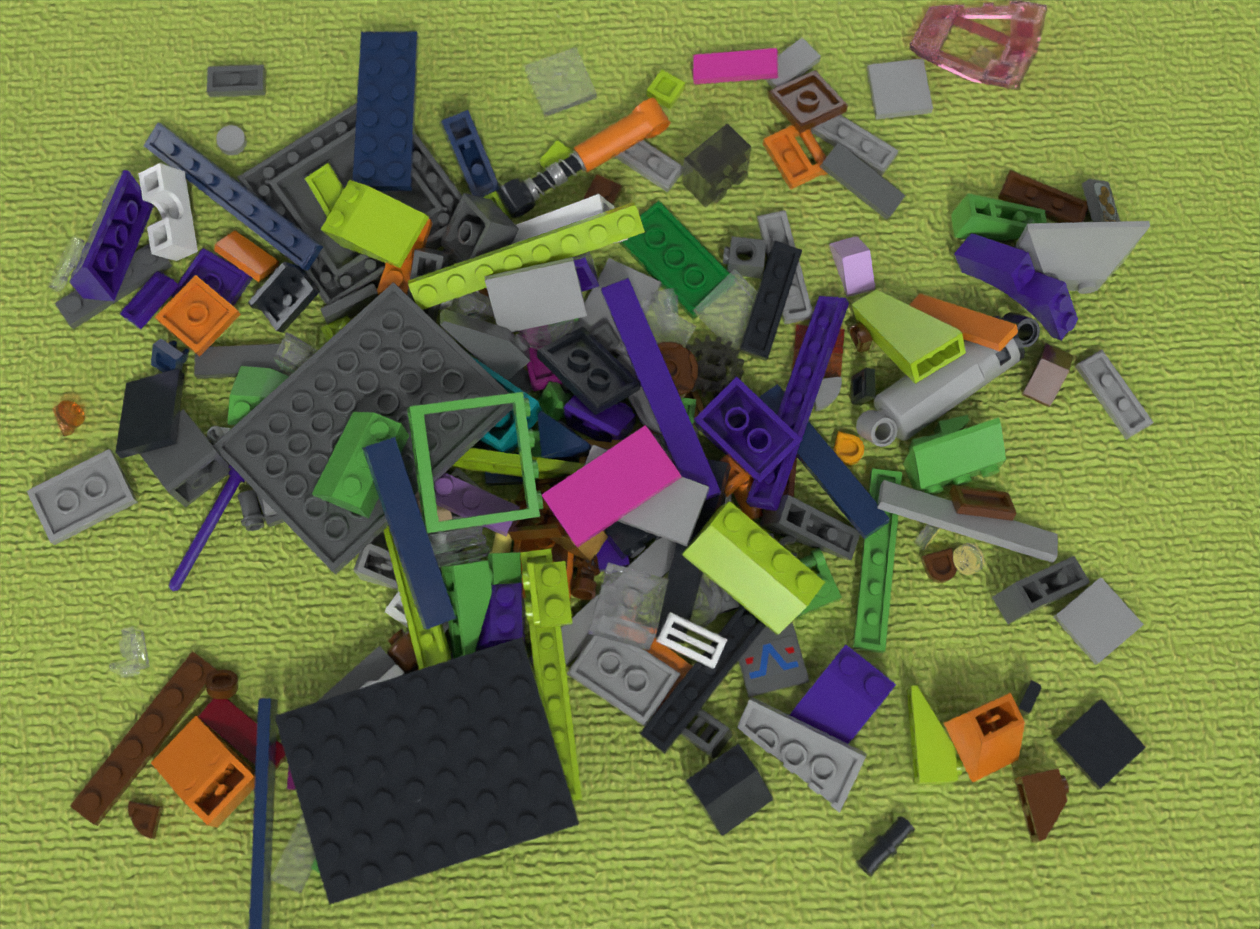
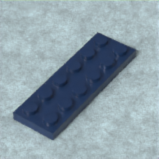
[353,32,419,191]

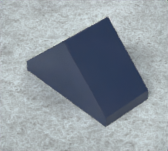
[538,411,592,461]

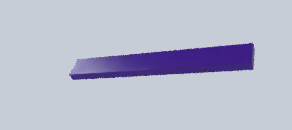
[601,278,721,500]
[746,296,849,511]

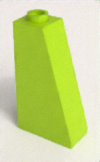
[852,289,966,384]

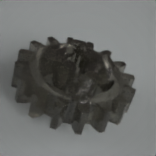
[685,335,744,398]

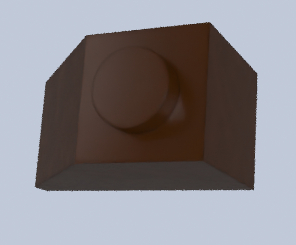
[1014,768,1069,843]

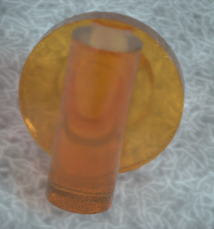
[52,400,85,436]

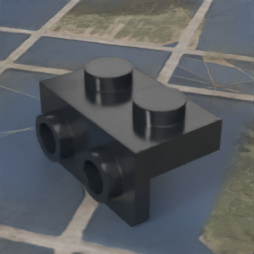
[248,262,320,333]

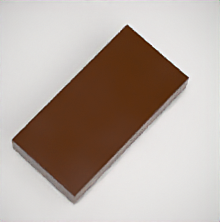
[949,485,1017,521]

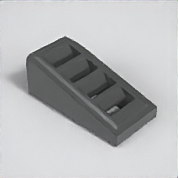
[681,709,732,759]

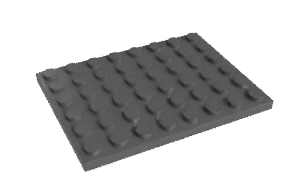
[213,282,513,575]

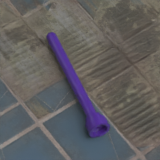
[169,464,245,591]

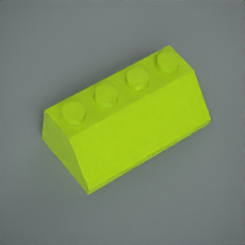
[682,501,825,635]

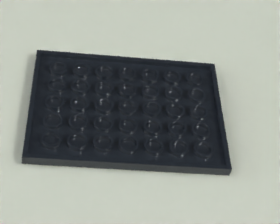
[274,637,580,905]

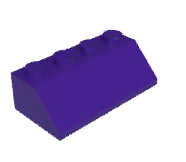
[69,170,154,301]

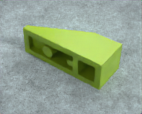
[906,686,962,785]

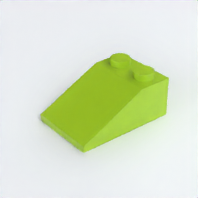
[320,180,429,268]

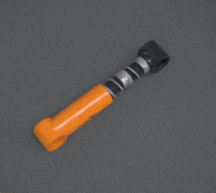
[497,98,671,219]

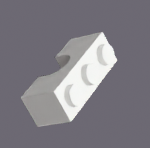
[138,163,198,261]

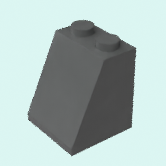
[140,409,230,508]

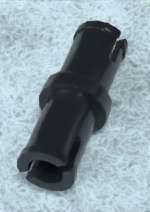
[856,816,915,877]

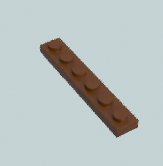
[70,651,217,826]

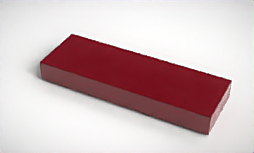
[198,698,286,771]

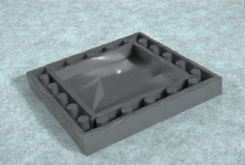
[237,103,462,305]

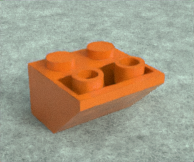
[944,693,1025,782]

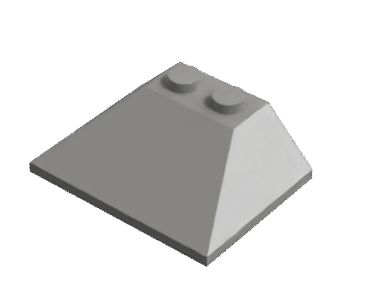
[1014,221,1150,294]

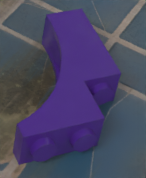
[954,233,1078,341]

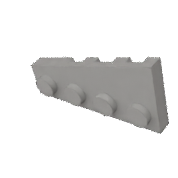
[737,697,867,813]

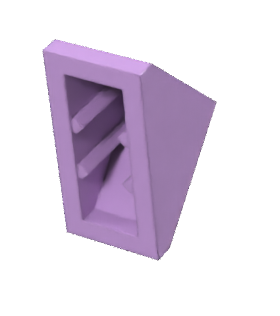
[829,236,875,297]

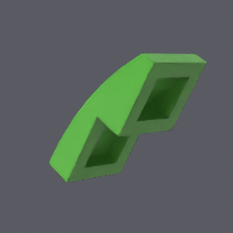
[908,415,970,452]

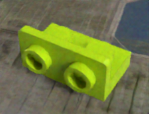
[522,561,572,629]

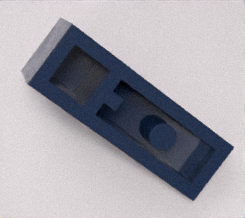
[439,110,500,197]

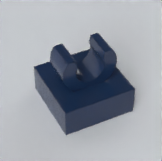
[151,339,189,373]

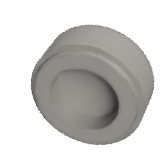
[216,125,247,155]

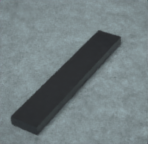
[652,459,731,644]
[640,605,766,755]

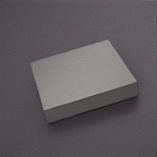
[867,59,933,119]
[1053,577,1144,665]

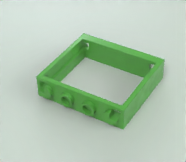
[407,392,543,533]

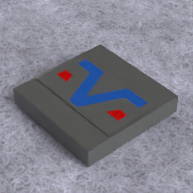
[738,622,809,698]

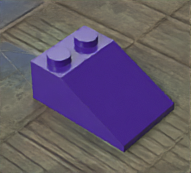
[694,377,803,484]
[789,645,896,744]

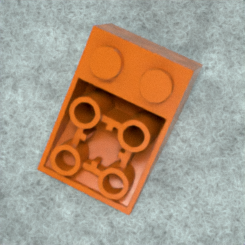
[151,715,255,828]

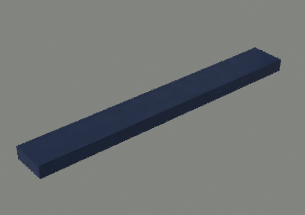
[144,122,323,271]
[249,698,278,929]

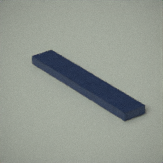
[759,384,890,539]
[362,437,456,629]

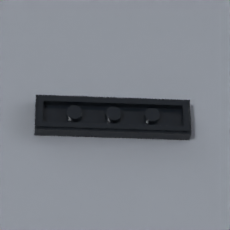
[738,240,802,361]

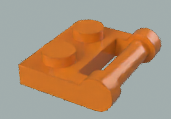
[763,125,828,190]

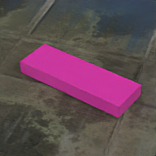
[693,48,778,84]

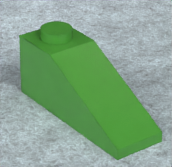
[951,193,1047,241]
[441,560,493,659]

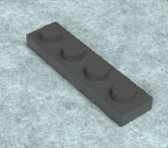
[55,243,172,329]

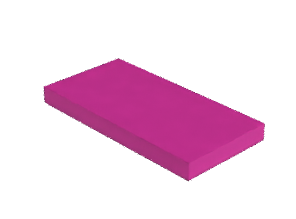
[542,425,681,548]

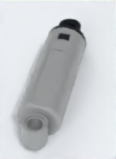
[856,312,1040,447]

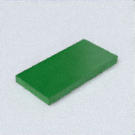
[619,200,736,319]

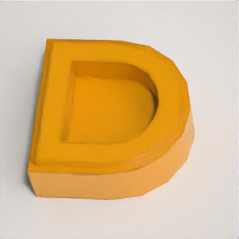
[833,431,864,466]

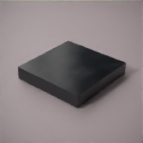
[1054,699,1146,790]

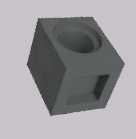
[723,236,767,279]

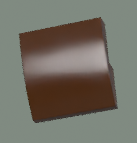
[508,476,569,540]

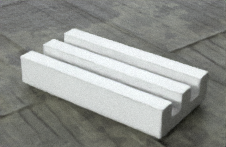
[656,612,727,669]

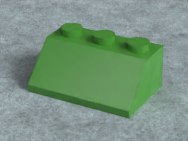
[312,412,409,519]
[903,417,1006,495]

